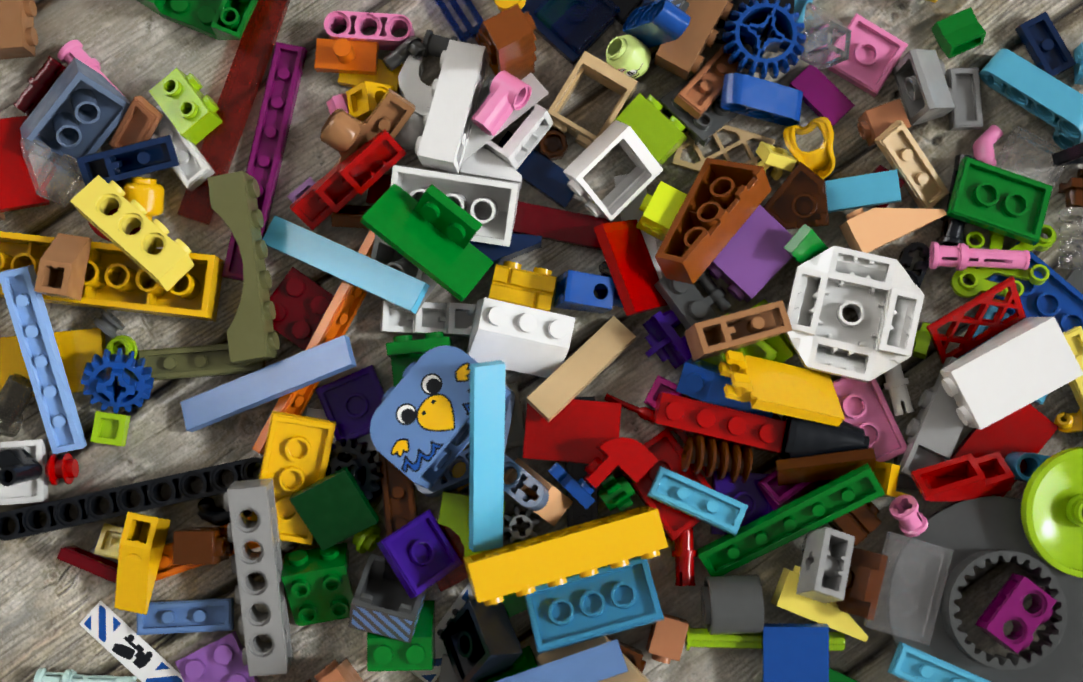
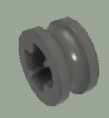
[93,309,125,339]

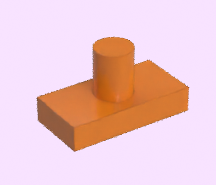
[314,38,379,75]

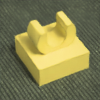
[756,141,797,181]

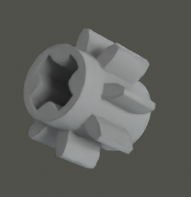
[503,505,540,543]

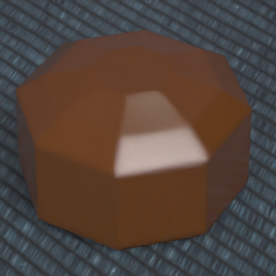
[538,129,568,161]

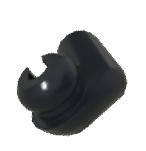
[197,498,231,526]

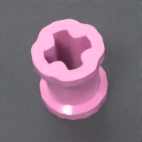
[889,495,928,537]

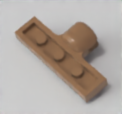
[320,88,416,206]

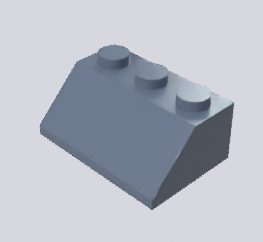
[20,57,131,175]

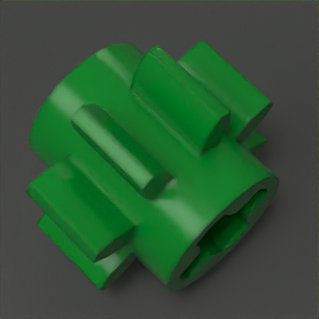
[597,474,636,513]

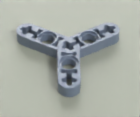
[415,384,549,511]

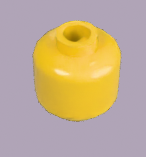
[123,177,165,222]

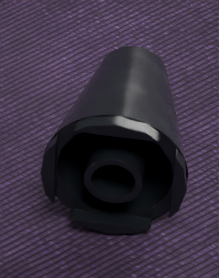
[777,415,869,460]

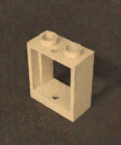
[548,51,638,149]

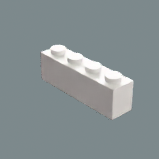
[415,40,490,174]

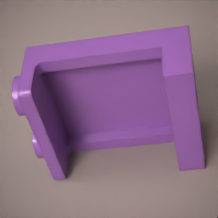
[707,205,793,302]

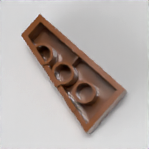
[474,3,537,80]
[655,158,771,284]

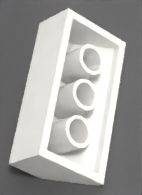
[390,165,521,247]

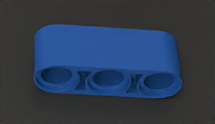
[622,0,691,48]
[720,73,803,126]

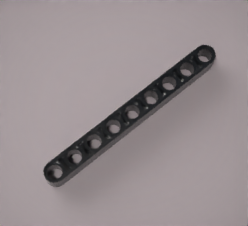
[0,457,263,541]

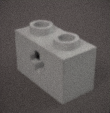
[796,527,855,603]

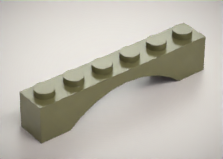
[207,171,280,365]

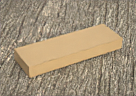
[874,120,949,209]

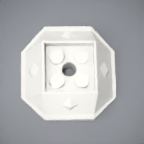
[785,246,924,383]

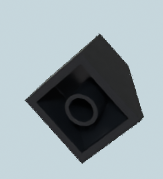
[440,599,523,682]

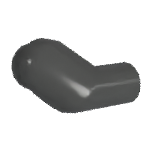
[382,36,425,72]

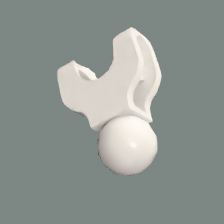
[395,54,433,150]

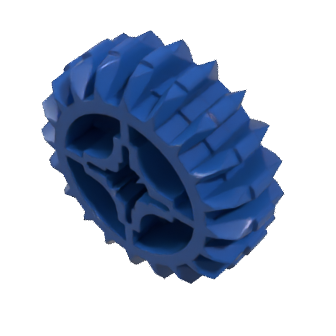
[721,0,806,79]

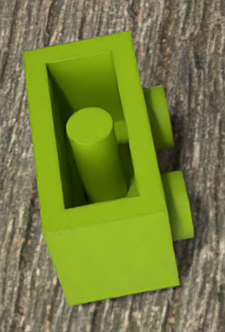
[149,67,223,145]
[614,93,687,165]

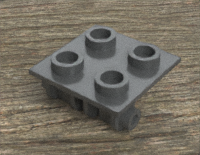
[659,72,739,147]

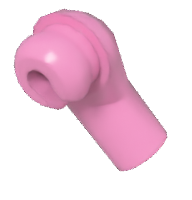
[972,125,1003,166]

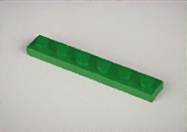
[697,463,885,576]

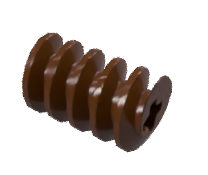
[681,434,753,483]

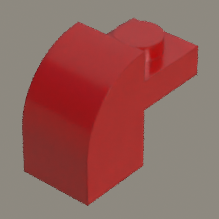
[583,437,658,489]

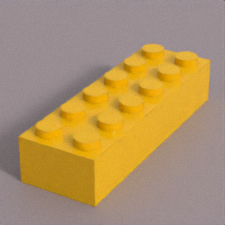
[463,505,668,606]

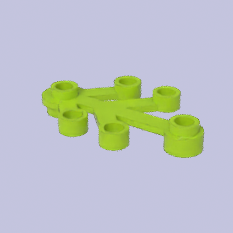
[951,224,1056,298]

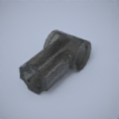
[0,373,34,437]

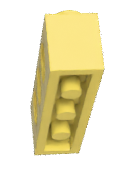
[70,175,195,291]

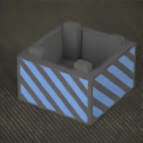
[348,553,428,644]

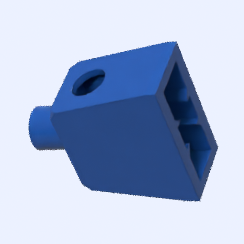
[554,270,623,313]

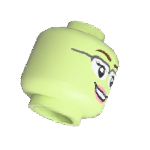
[606,34,651,79]

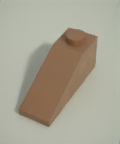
[684,300,793,362]

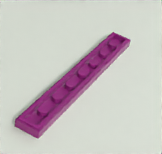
[222,42,307,282]

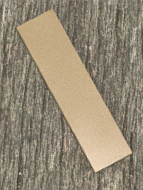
[526,316,636,423]

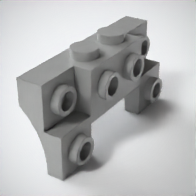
[899,357,964,479]

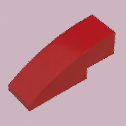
[911,451,1015,502]

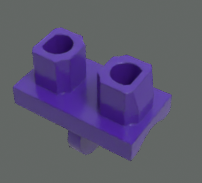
[643,310,692,369]

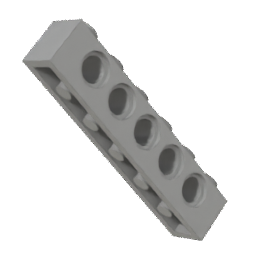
[223,478,293,677]

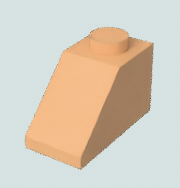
[504,458,573,526]

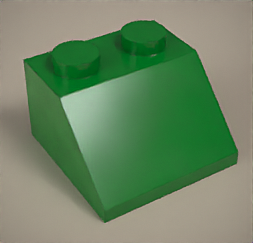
[367,600,436,671]

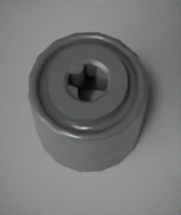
[701,574,764,635]

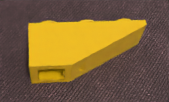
[114,512,171,615]

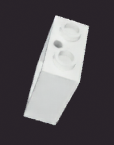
[476,74,553,170]
[563,120,663,221]

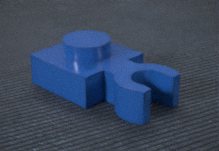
[548,462,596,510]

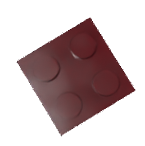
[270,267,334,351]

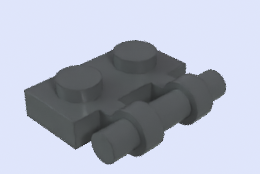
[654,269,731,330]

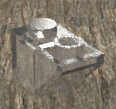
[800,2,851,70]
[20,137,83,208]

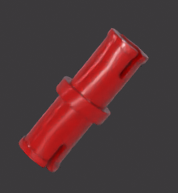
[672,527,697,586]

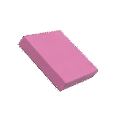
[823,13,908,97]

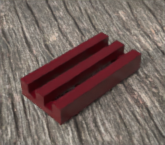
[57,545,118,583]

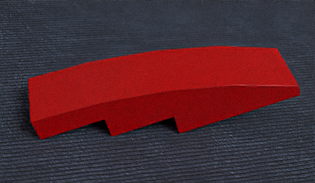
[290,129,407,231]

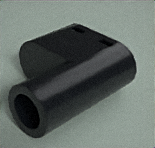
[0,447,42,486]

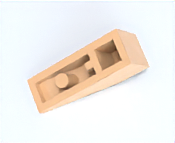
[839,208,947,253]

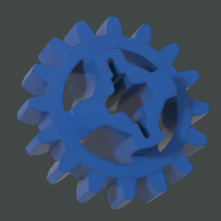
[81,348,154,413]

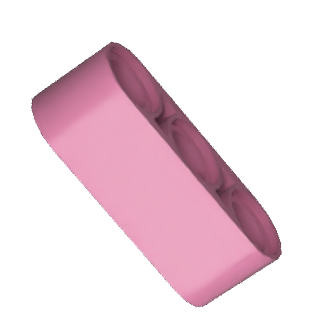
[324,11,415,51]

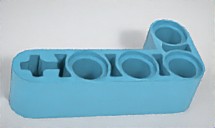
[979,48,1083,150]

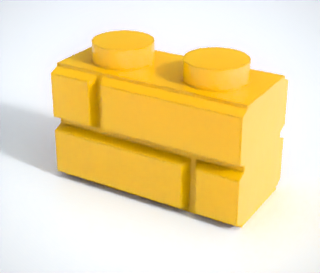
[488,261,557,312]

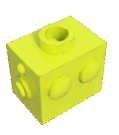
[636,181,687,241]

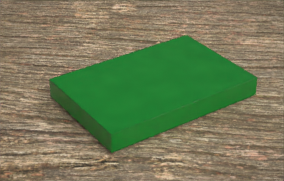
[946,156,1053,246]

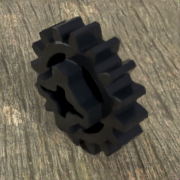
[326,438,384,500]

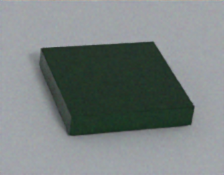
[289,466,379,551]

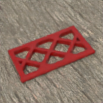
[926,276,1026,364]

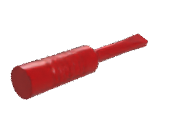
[604,393,673,431]

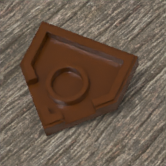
[763,162,829,230]
[836,548,888,620]

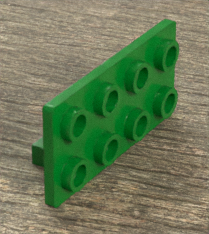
[360,184,493,301]

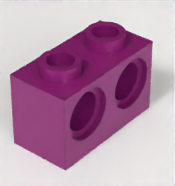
[974,573,1057,654]

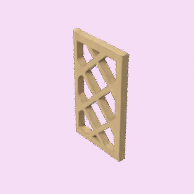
[672,125,775,173]

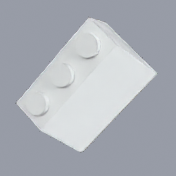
[467,297,575,378]

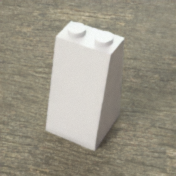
[940,317,1083,430]

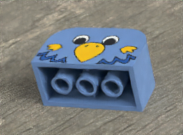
[370,345,511,490]

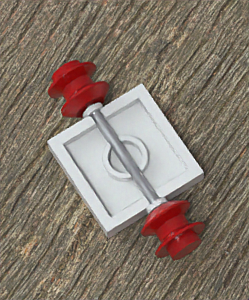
[0,439,79,505]

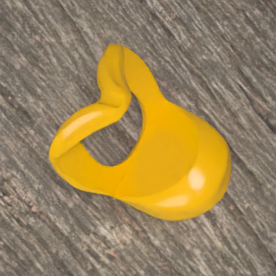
[783,117,836,179]

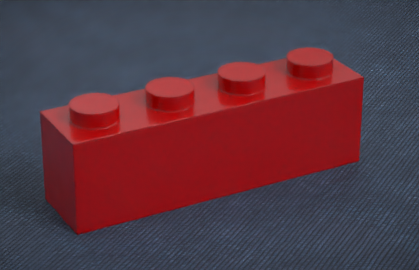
[651,392,787,453]

